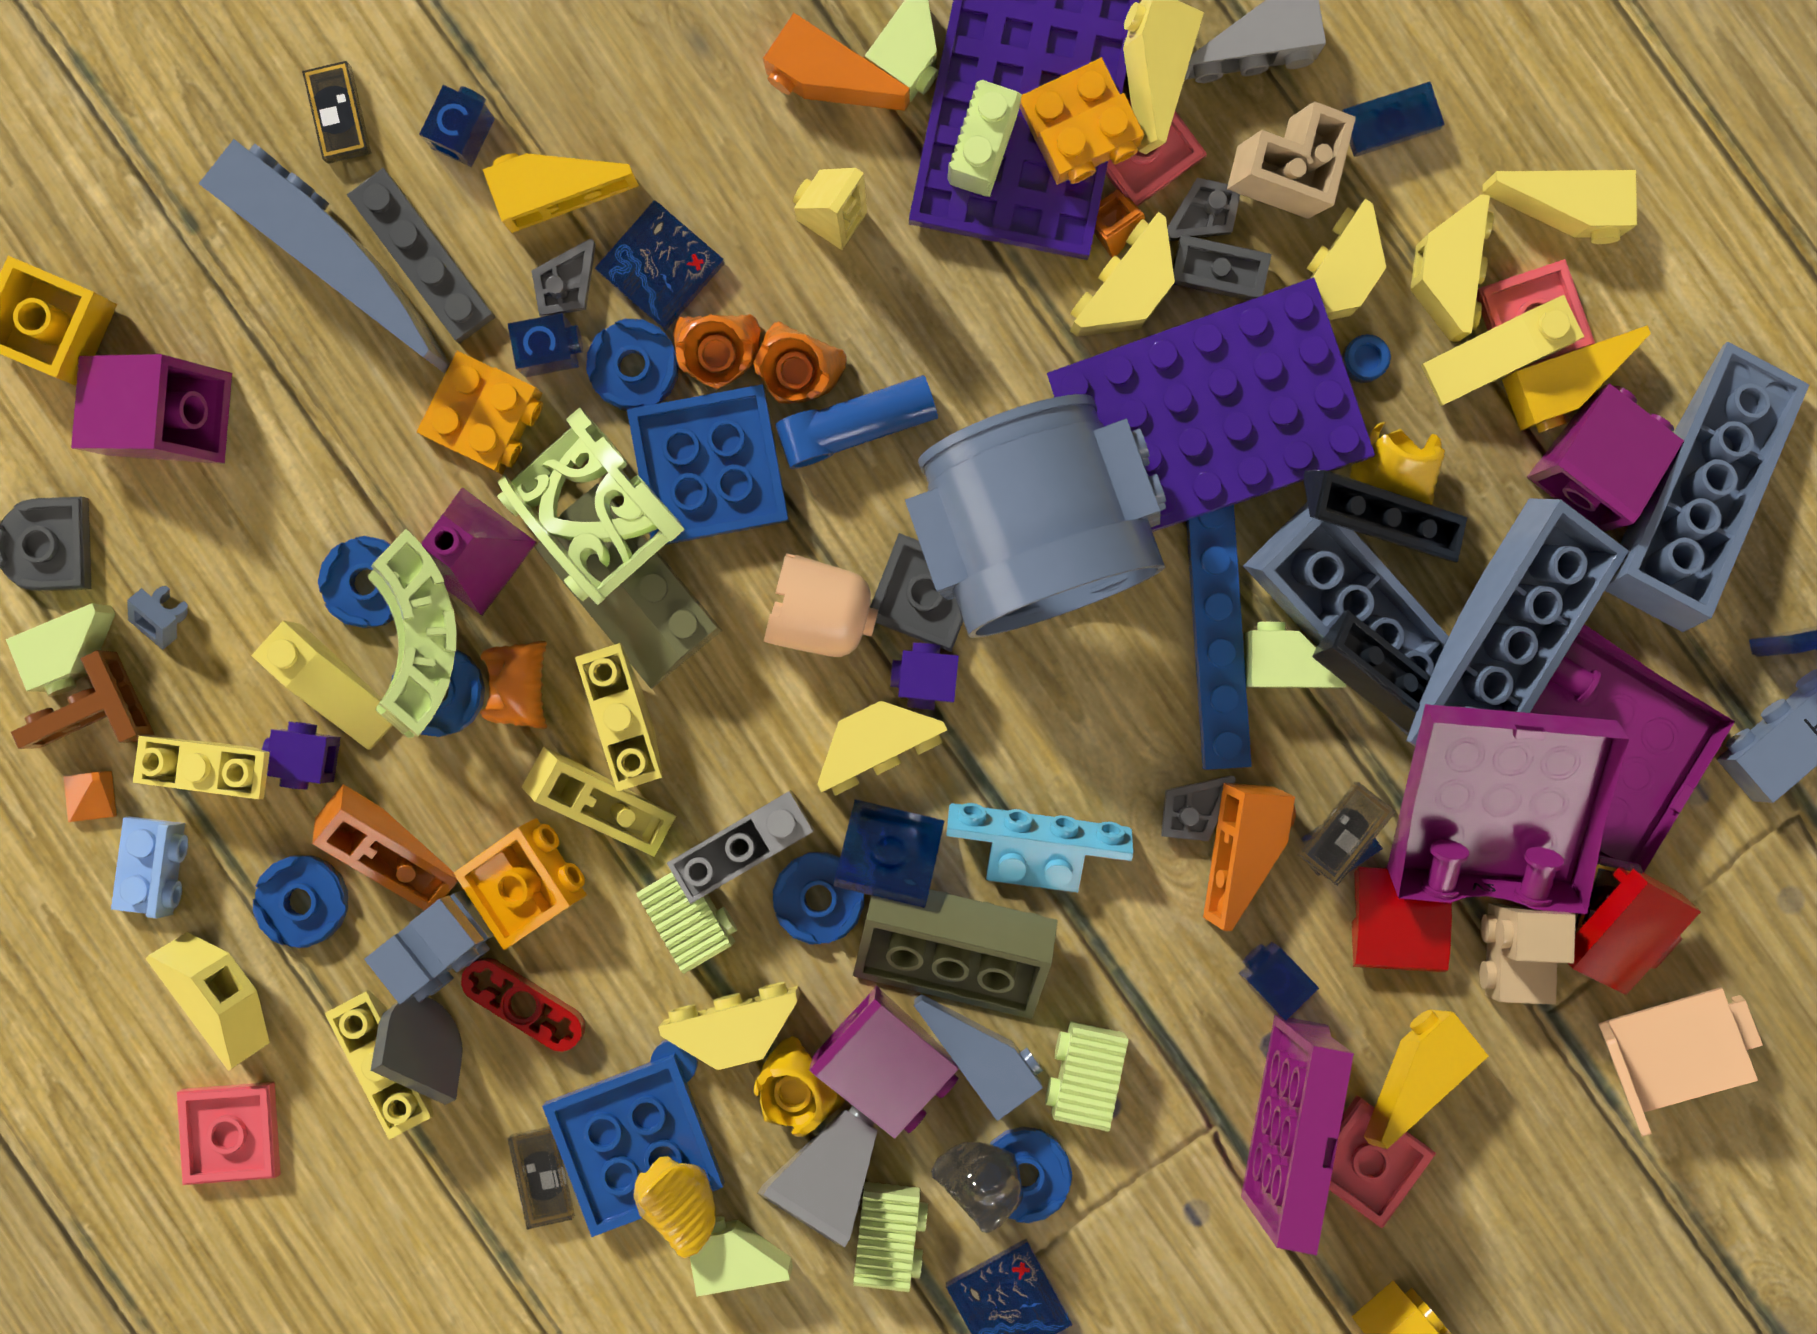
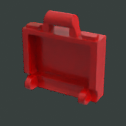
[1568,867,1701,995]

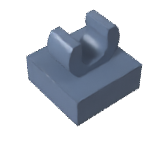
[127,586,188,650]

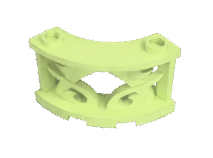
[497,407,685,605]
[368,529,457,738]

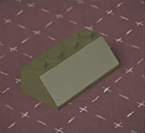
[535,484,723,689]
[853,877,1058,1019]

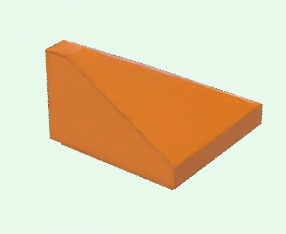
[1094,189,1145,258]
[63,771,117,822]

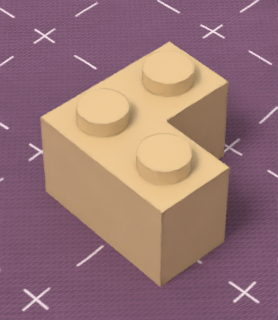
[1227,101,1356,219]
[1479,903,1576,1005]

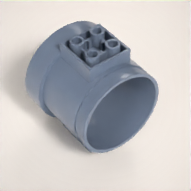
[905,394,1166,638]

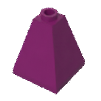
[421,487,537,616]

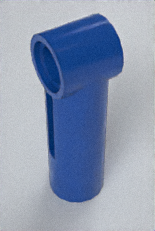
[775,375,938,469]

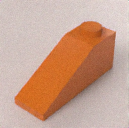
[763,13,910,111]
[1203,783,1296,931]
[312,784,458,911]

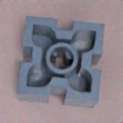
[364,890,494,1004]

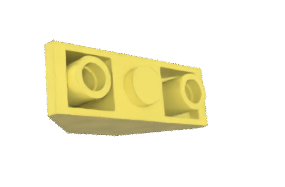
[1410,194,1494,342]
[1306,199,1386,320]
[1070,212,1175,337]
[575,643,663,792]
[817,701,947,796]
[133,736,270,799]
[146,932,270,1071]
[658,982,800,1070]
[324,990,434,1140]

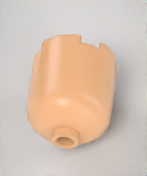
[764,553,878,657]

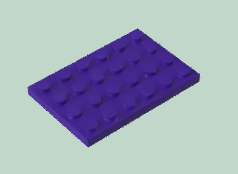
[1047,277,1375,532]

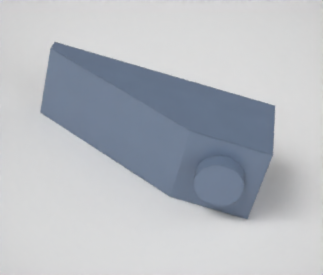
[914,994,1044,1121]

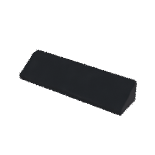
[1304,470,1468,562]
[1312,610,1431,733]

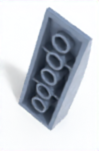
[199,139,450,373]
[1605,342,1809,632]
[1406,498,1629,746]
[1243,502,1449,736]

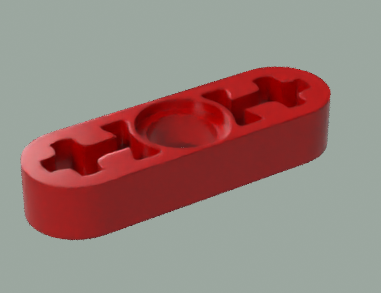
[461,958,586,1052]

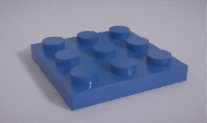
[627,384,789,545]
[542,1053,725,1237]

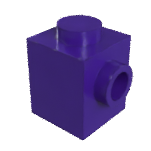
[890,643,959,710]
[262,721,341,790]

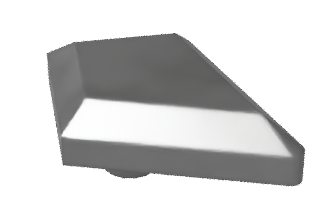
[1167,178,1240,241]
[531,239,596,318]
[1161,776,1236,841]

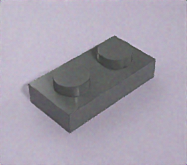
[1173,235,1272,301]

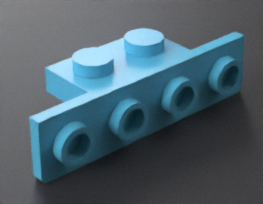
[946,803,1133,893]

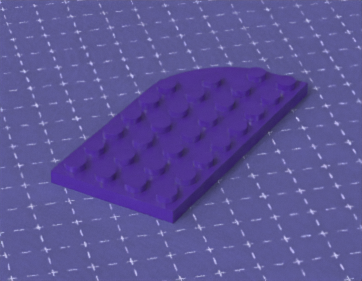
[909,0,1139,260]

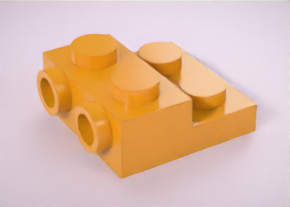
[1019,57,1144,185]
[416,350,543,475]
[453,818,587,950]

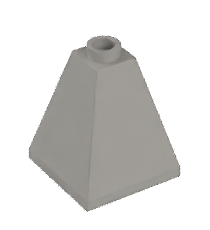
[757,1105,878,1247]

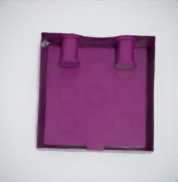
[1530,624,1735,874]
[1387,704,1629,914]
[1241,1015,1354,1255]

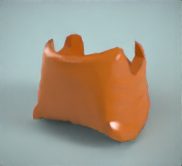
[673,314,761,389]
[754,321,847,404]
[480,641,547,729]

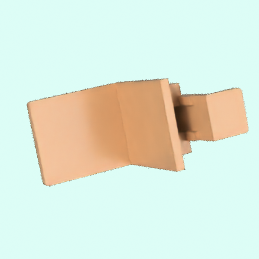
[1598,987,1763,1137]

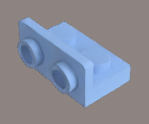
[111,816,188,919]

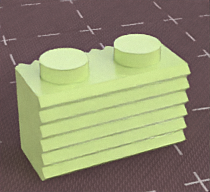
[947,80,1022,197]
[636,872,737,974]
[1045,1021,1128,1132]
[853,1181,928,1292]

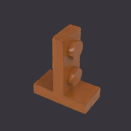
[11,650,155,749]

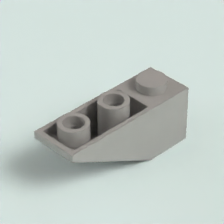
[1184,0,1326,83]
[667,790,814,904]

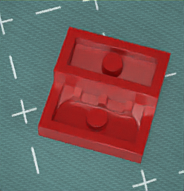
[1352,867,1452,972]

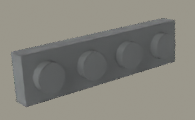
[347,168,496,344]

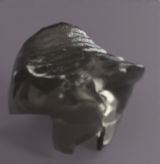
[931,1142,1024,1233]

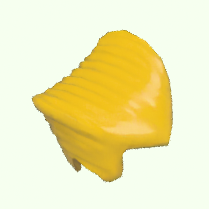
[1350,422,1445,505]
[754,1036,845,1137]
[634,1156,715,1258]

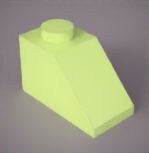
[865,0,939,102]
[5,603,115,697]
[1244,622,1346,688]
[690,1216,793,1297]

